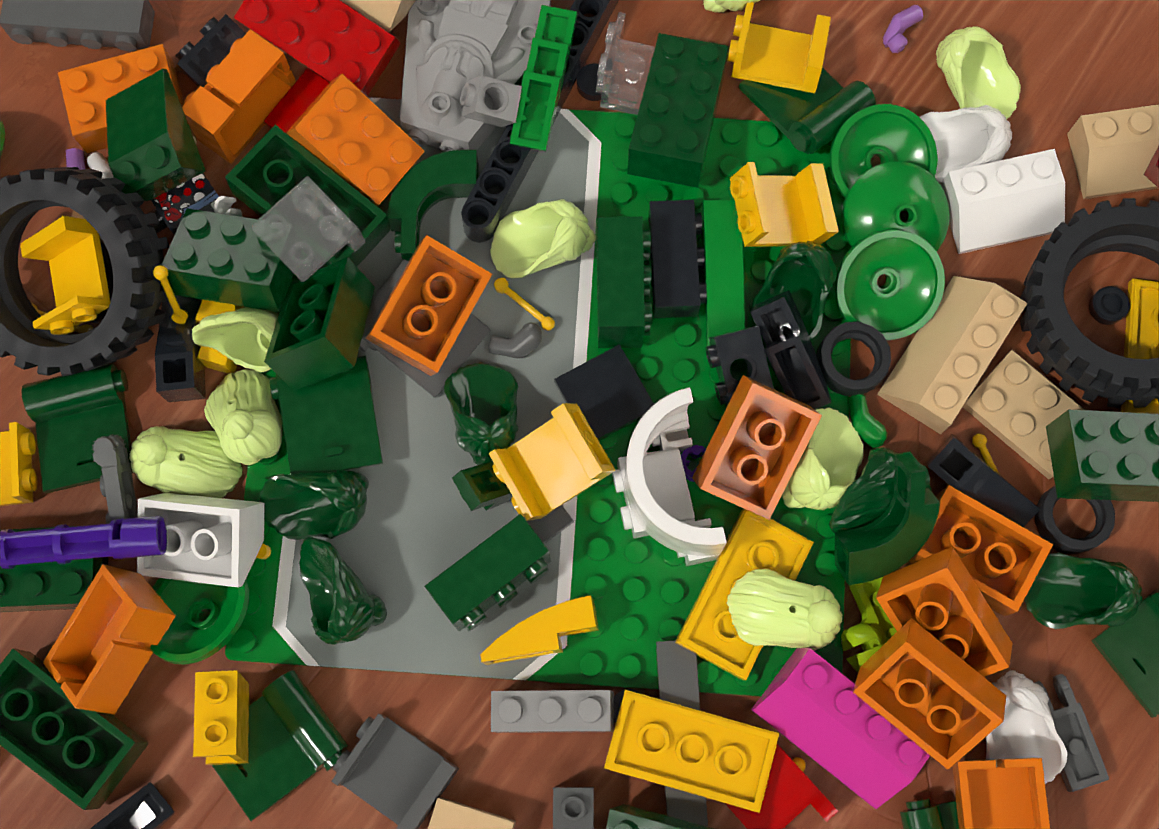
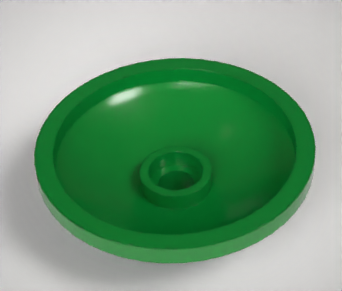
[830,104,938,212]
[842,161,950,252]
[835,229,945,340]
[150,578,249,665]

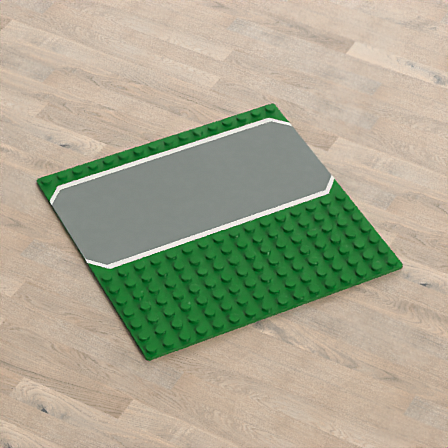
[225,98,851,697]

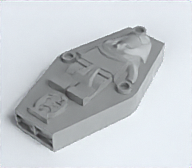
[400,0,551,152]

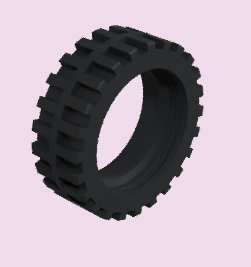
[0,167,169,376]
[1020,198,1159,408]

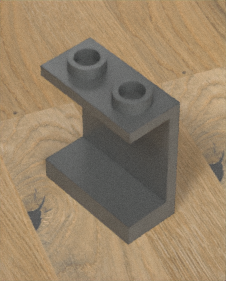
[332,713,460,829]

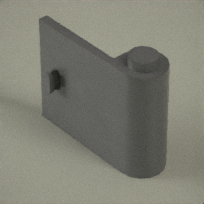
[359,260,491,398]

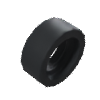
[816,322,891,396]
[1035,486,1115,554]

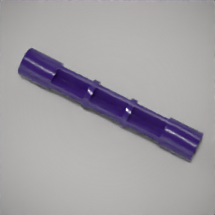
[0,516,167,569]

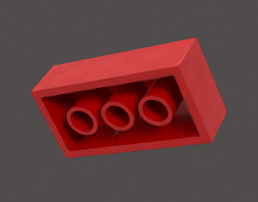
[233,0,401,97]

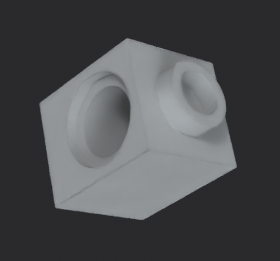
[460,75,522,127]

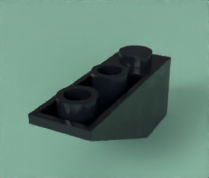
[155,295,206,403]
[927,434,1040,527]

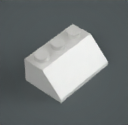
[941,149,1065,254]
[137,493,264,587]

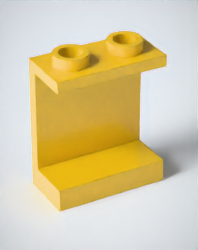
[727,2,831,93]
[730,162,839,247]
[20,216,111,335]
[489,403,616,521]
[0,422,37,507]
[193,670,249,765]

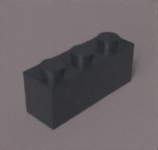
[648,200,707,318]

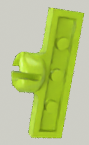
[841,577,897,672]

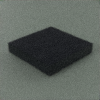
[554,344,654,441]

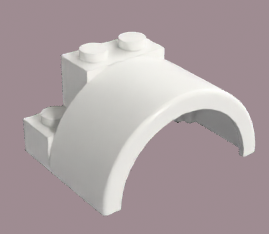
[612,387,727,566]

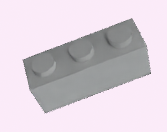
[491,690,614,733]

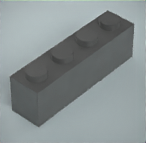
[0,0,155,52]

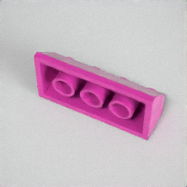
[751,648,930,809]

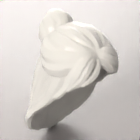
[920,105,1012,182]
[986,670,1067,784]

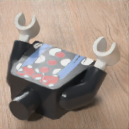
[147,136,242,235]

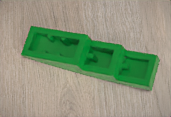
[510,5,578,152]
[703,200,745,346]

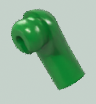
[848,394,887,448]

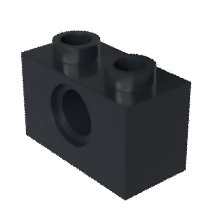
[705,326,774,408]

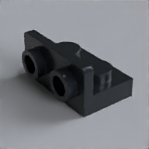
[175,14,246,87]

